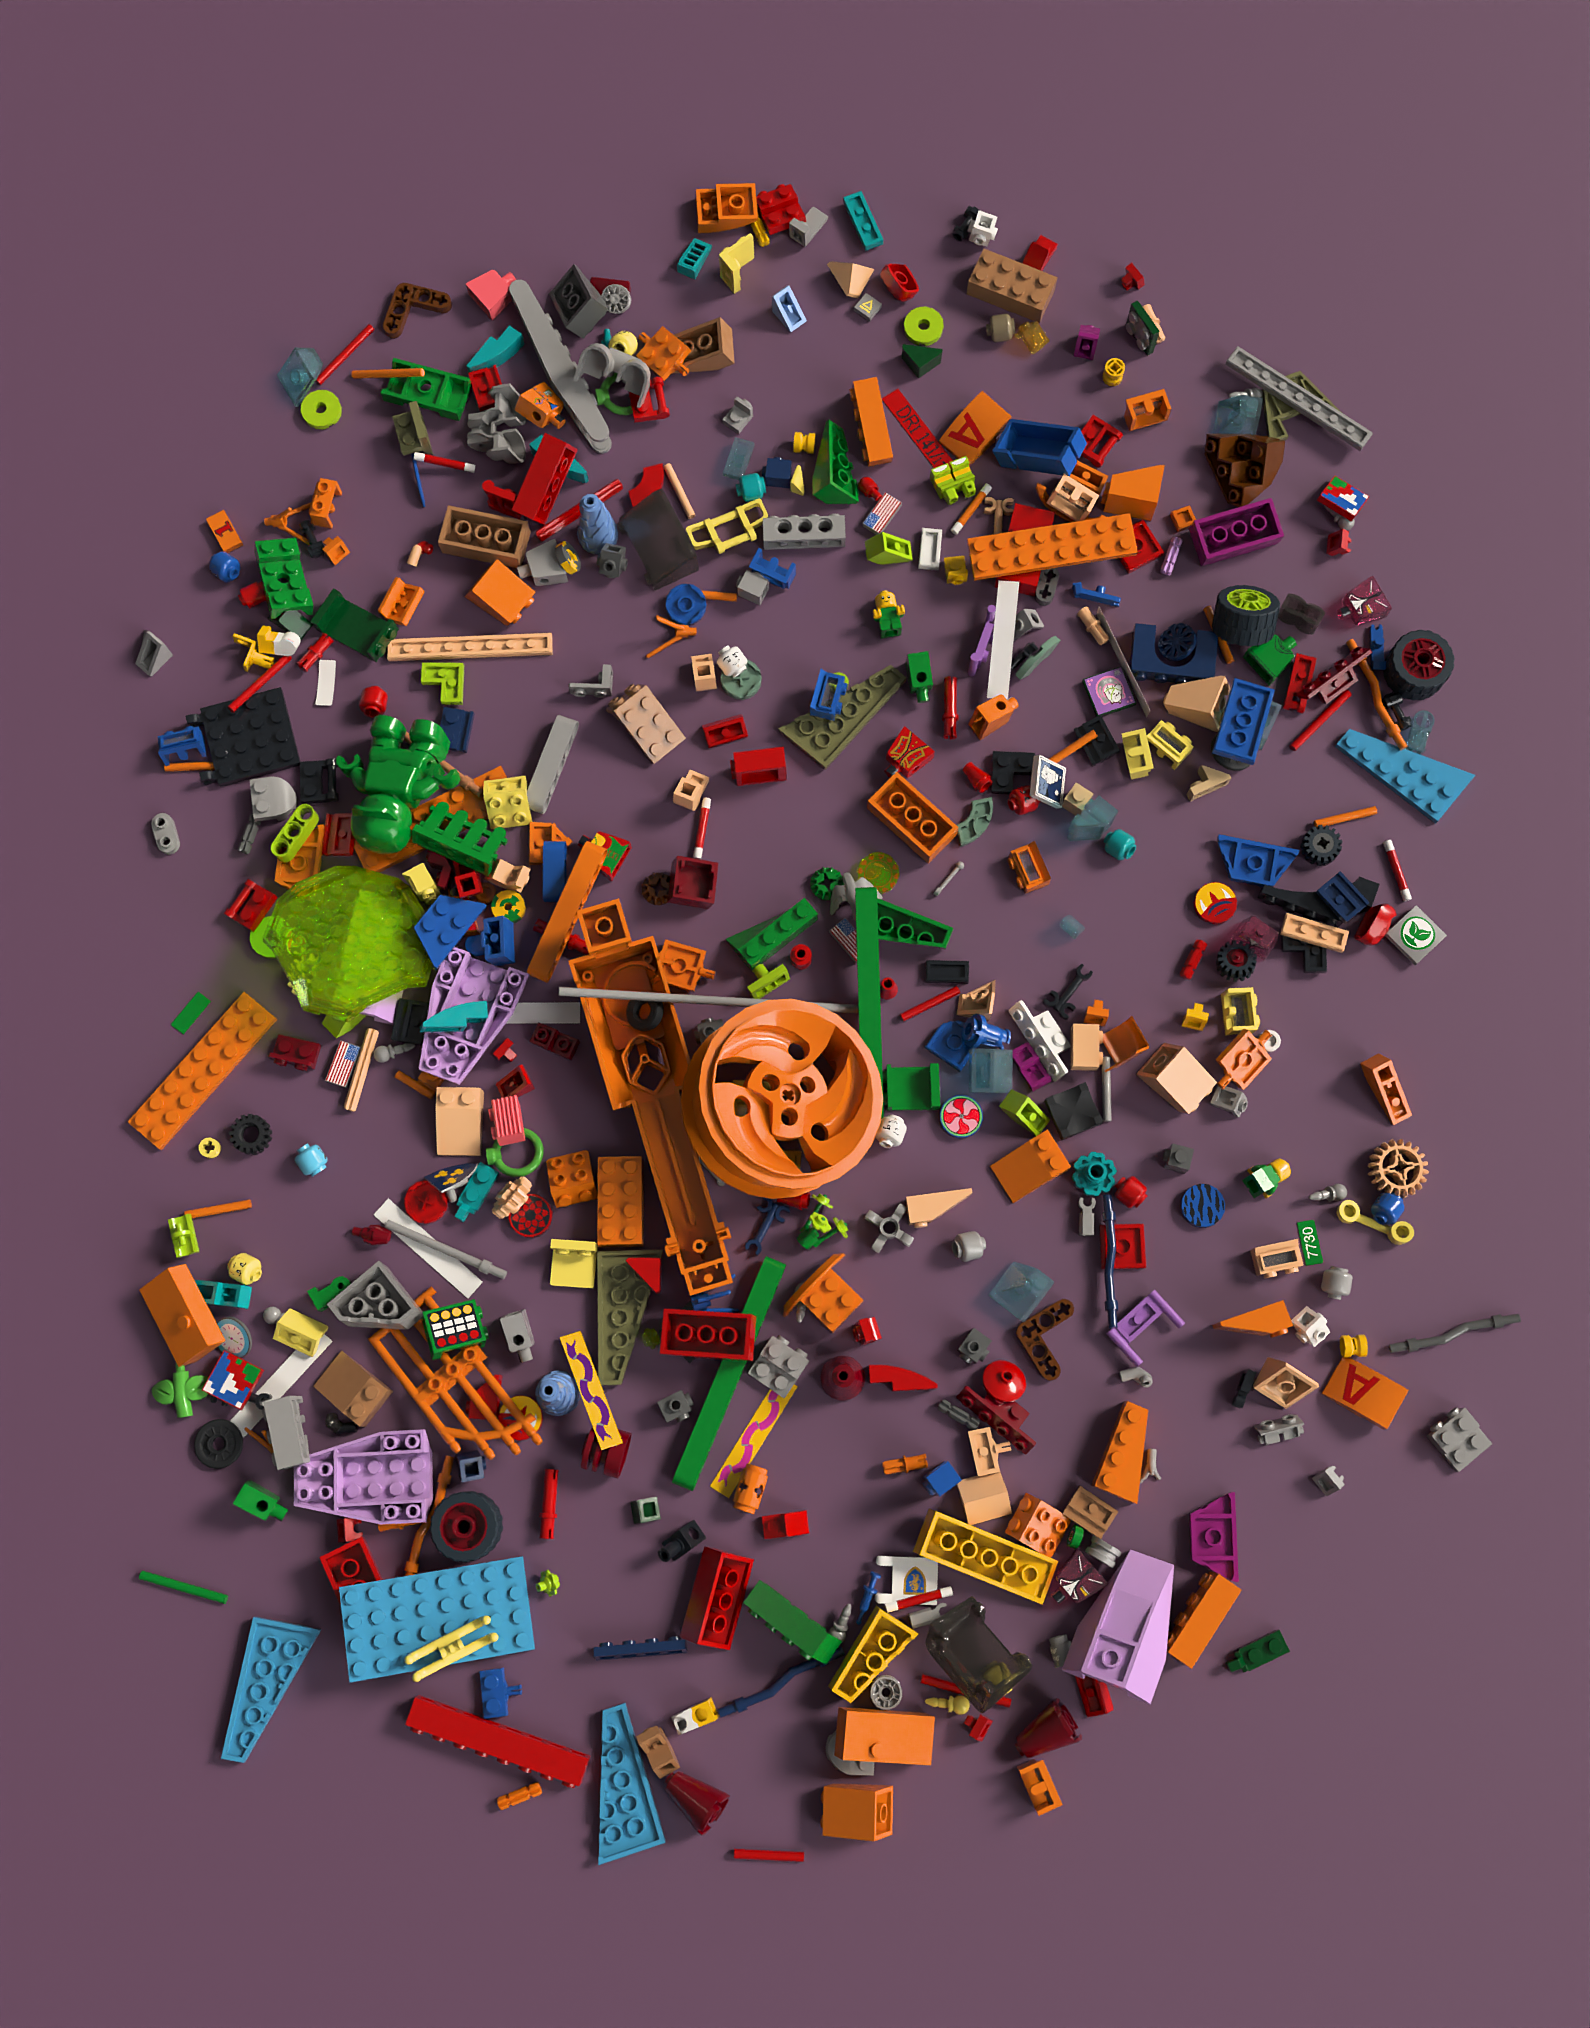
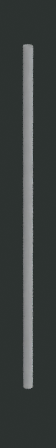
[558,987,859,1014]

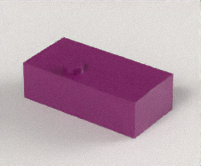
[1189,498,1284,567]

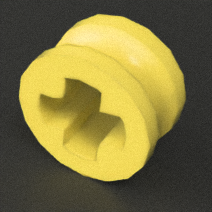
[199,1138,221,1158]

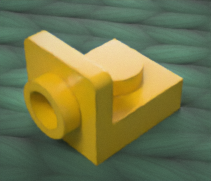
[944,556,968,585]

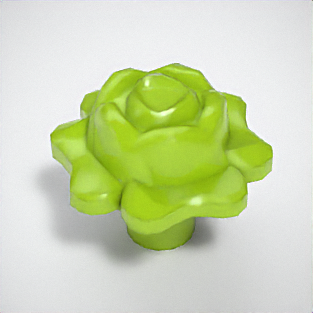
[536,1570,560,1597]

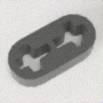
[1035,568,1059,606]

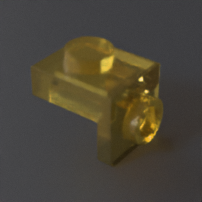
[1015,321,1050,354]

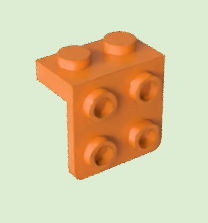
[546,1150,598,1208]
[1005,1493,1071,1558]

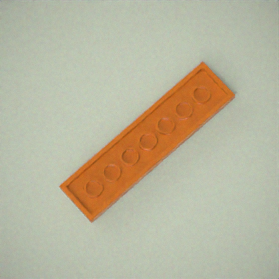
[967,513,1138,581]
[354,766,507,877]
[128,992,278,1150]

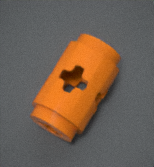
[733,1464,768,1514]

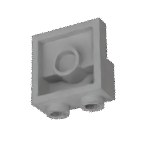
[748,1335,809,1399]
[1427,1407,1492,1472]

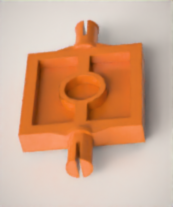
[636,326,691,381]
[658,939,716,993]
[1216,1029,1272,1090]

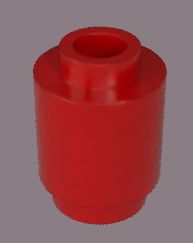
[238,581,266,609]
[790,944,812,970]

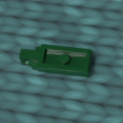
[1225,1629,1290,1673]

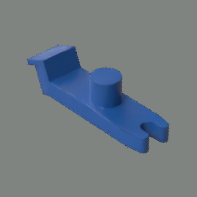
[1071,582,1121,607]
[1369,624,1386,670]

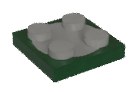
[1126,301,1160,356]

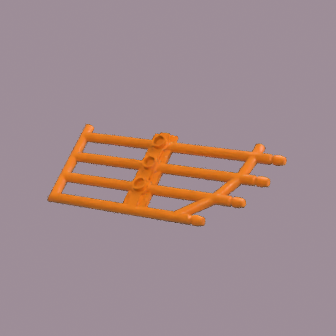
[368,1286,543,1460]

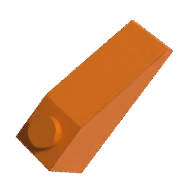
[1360,1053,1412,1125]

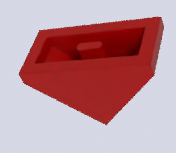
[496,1065,535,1098]
[626,1258,662,1294]

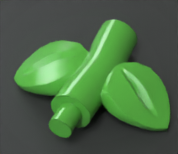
[152,1363,209,1418]

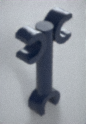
[745,1197,791,1256]

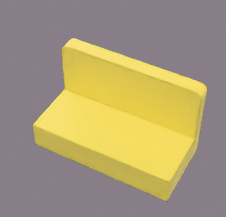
[273,1309,328,1357]

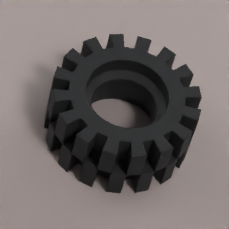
[229,1114,272,1155]

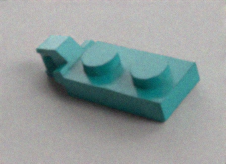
[455,1162,500,1222]

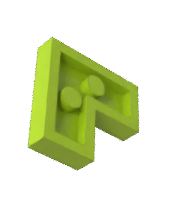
[421,662,464,705]

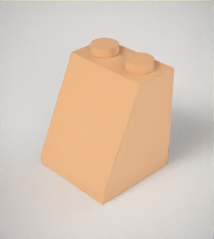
[1136,1043,1217,1114]

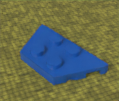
[1217,834,1299,887]
[413,895,487,970]

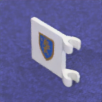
[875,1556,938,1605]

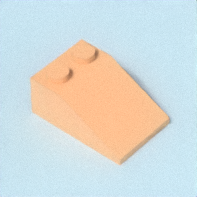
[436,1087,484,1156]

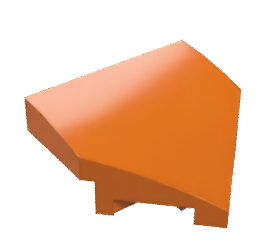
[529,822,573,865]

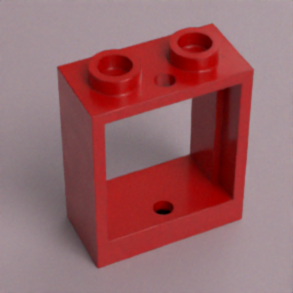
[730,747,787,786]

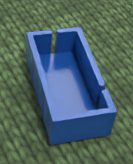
[992,419,1087,476]

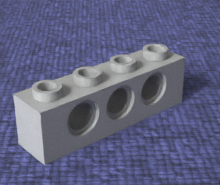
[763,514,846,550]

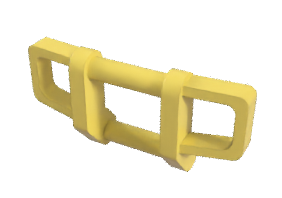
[686,499,768,554]

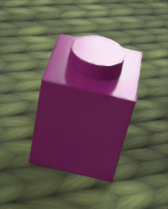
[1074,325,1100,360]

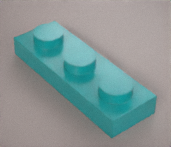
[843,191,884,251]

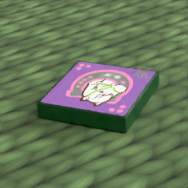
[1082,666,1136,717]

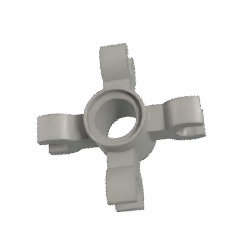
[865,1203,914,1253]

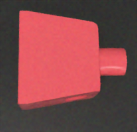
[466,270,516,320]

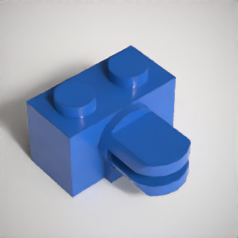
[465,916,515,966]

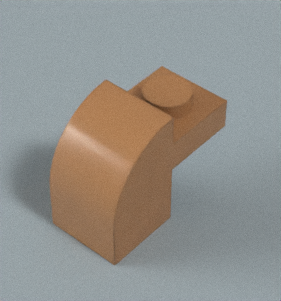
[636,1725,680,1779]

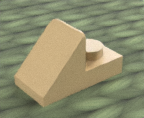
[1186,765,1231,802]

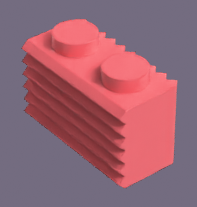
[488,1095,526,1146]

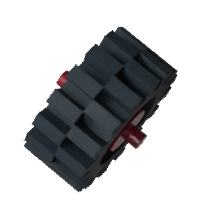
[1216,940,1257,982]

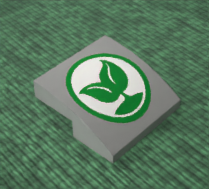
[1385,905,1447,965]

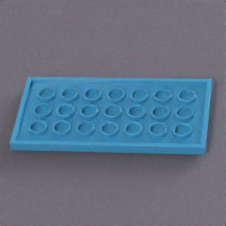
[339,1556,535,1682]

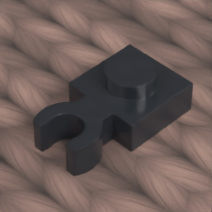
[1231,1369,1257,1409]

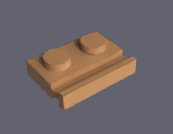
[1062,1486,1118,1539]

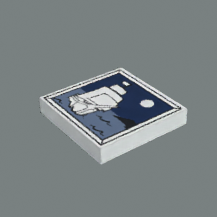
[1030,755,1066,809]

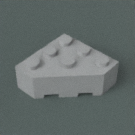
[327,1261,423,1330]

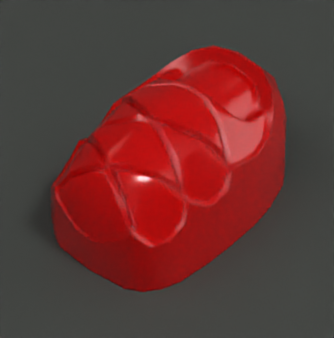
[881,264,919,301]
[1354,904,1396,946]

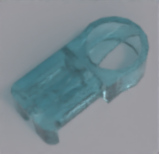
[1405,710,1435,755]

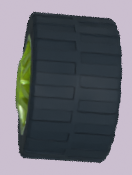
[1212,585,1280,646]

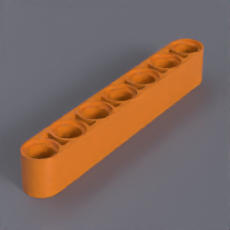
[527,841,607,983]

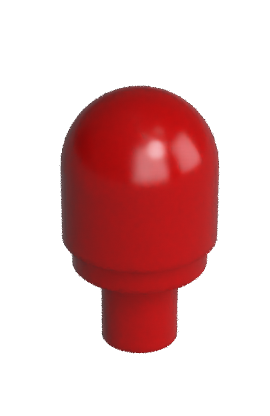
[858,477,882,501]

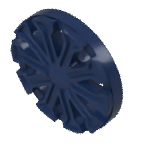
[1158,623,1197,661]

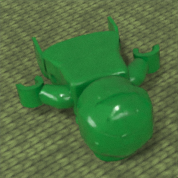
[336,715,460,854]

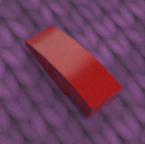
[868,1365,938,1391]

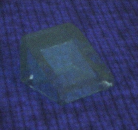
[1060,915,1085,939]

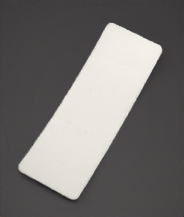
[315,660,336,706]

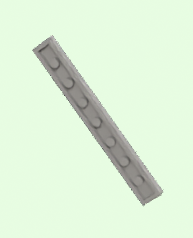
[1225,346,1373,451]

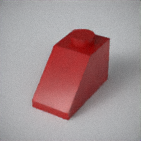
[465,1375,502,1420]

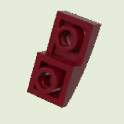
[529,1022,580,1061]

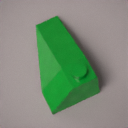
[812,420,859,504]

